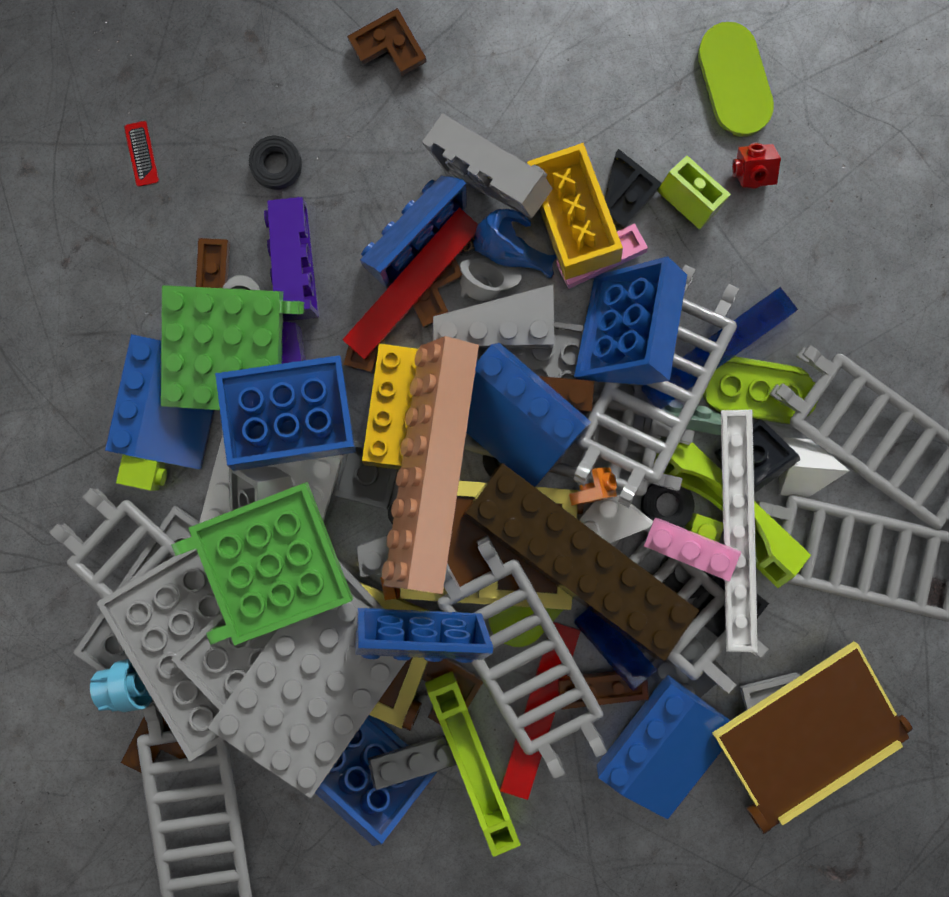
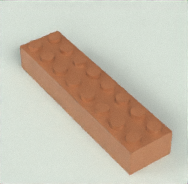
[382,336,479,594]

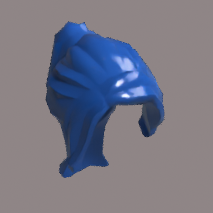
[473,209,557,278]

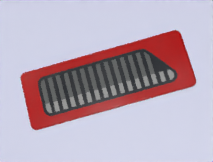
[124,121,159,186]

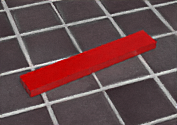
[342,207,478,360]
[500,621,581,800]

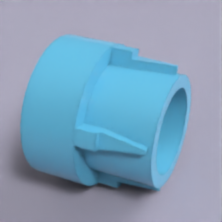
[90,659,153,712]

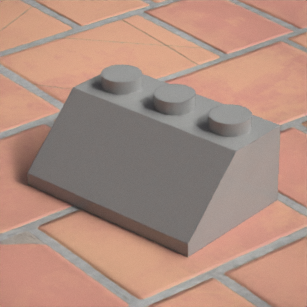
[229,466,293,511]

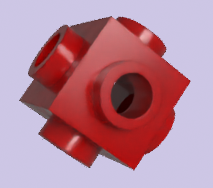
[732,143,781,189]

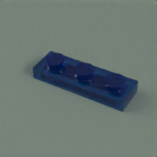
[574,609,657,691]

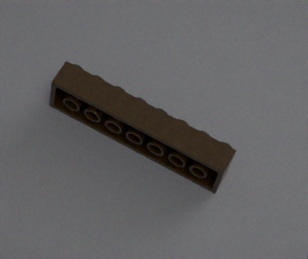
[462,463,699,661]

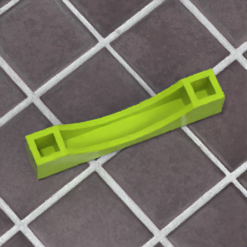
[654,442,811,588]
[425,671,521,857]

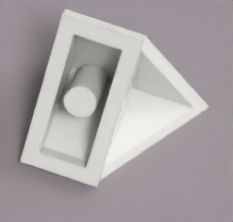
[778,437,850,498]

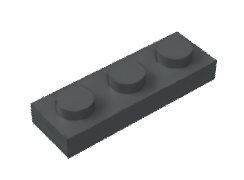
[368,735,457,790]

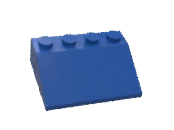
[360,175,467,289]
[574,256,687,385]
[105,334,215,470]
[466,343,591,487]
[215,355,356,471]
[355,608,493,663]
[597,675,731,819]
[315,715,437,846]

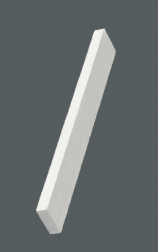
[721,410,758,652]

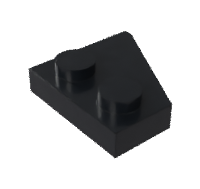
[604,149,662,229]

